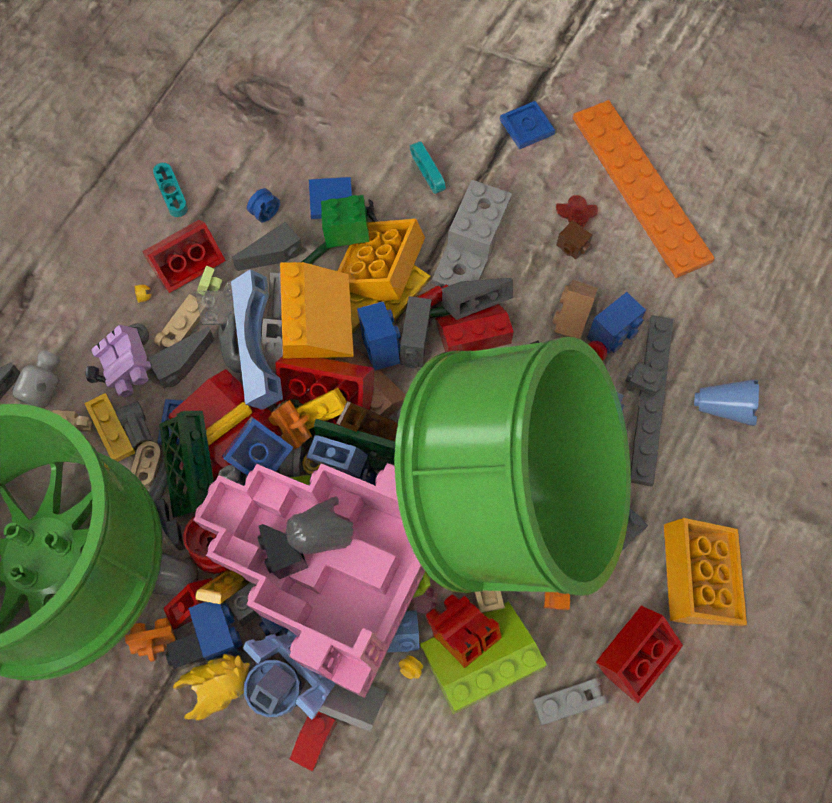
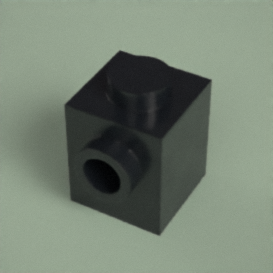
[165,633,206,670]

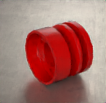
[183,516,228,574]

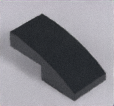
[154,499,184,550]

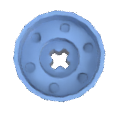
[244,660,302,717]

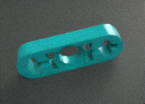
[410,141,446,194]
[153,163,188,217]

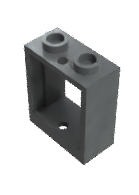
[400,296,431,368]

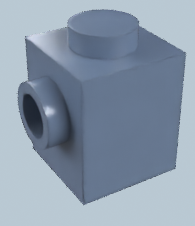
[250,665,296,715]

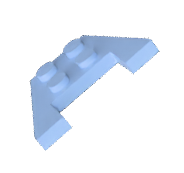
[243,630,336,720]

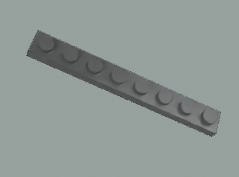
[630,315,674,487]

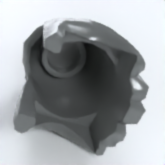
[219,315,263,373]
[286,497,354,554]
[152,552,199,595]

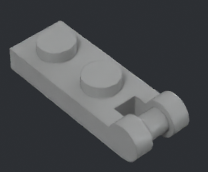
[532,677,609,726]

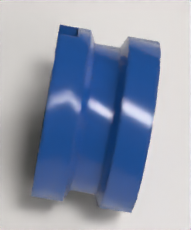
[247,188,280,223]

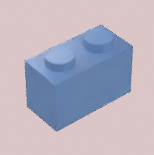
[307,435,368,477]

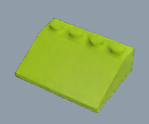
[420,601,547,715]

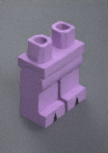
[91,325,151,397]

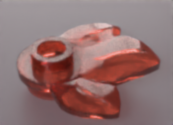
[555,195,598,228]

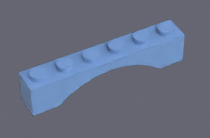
[231,269,283,410]

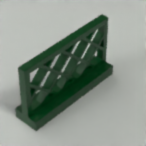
[159,410,214,517]
[314,419,395,472]

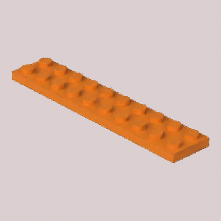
[573,100,715,278]

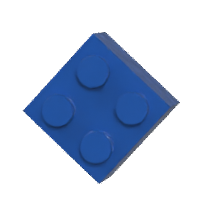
[587,292,646,354]
[357,302,401,371]
[222,417,294,475]
[189,601,243,661]

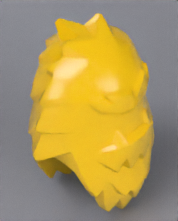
[173,654,250,720]

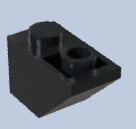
[257,524,308,579]

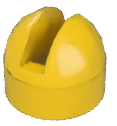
[134,284,152,303]

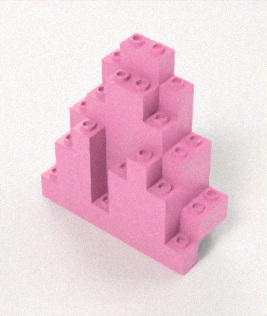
[194,463,425,698]

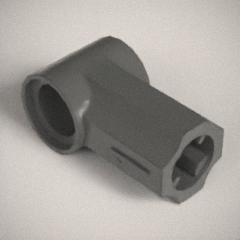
[116,401,153,450]

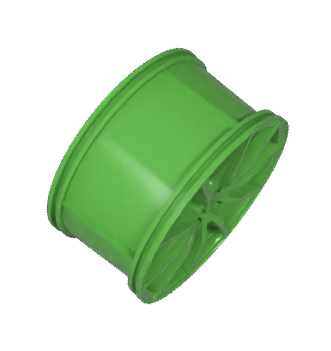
[395,337,631,596]
[0,404,163,681]

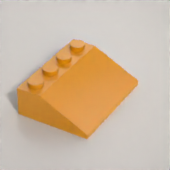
[337,218,425,301]
[280,262,354,358]
[664,518,747,626]

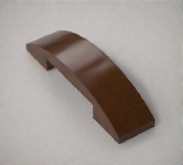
[337,401,398,442]

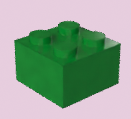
[321,195,370,248]

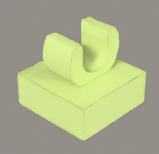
[196,266,222,296]

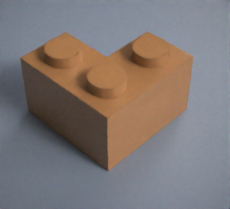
[553,280,597,339]

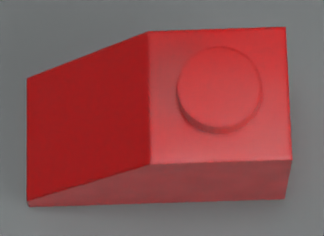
[163,578,212,630]
[289,712,337,772]

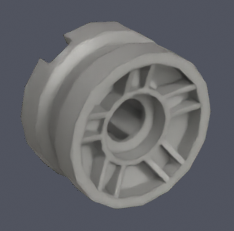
[280,446,303,477]

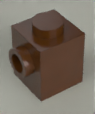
[556,220,593,260]

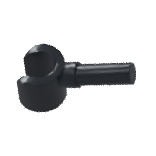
[366,199,378,222]
[85,366,106,383]

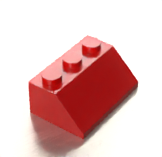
[142,220,226,293]
[435,304,514,352]
[596,605,683,703]

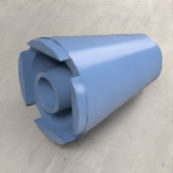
[694,379,759,426]

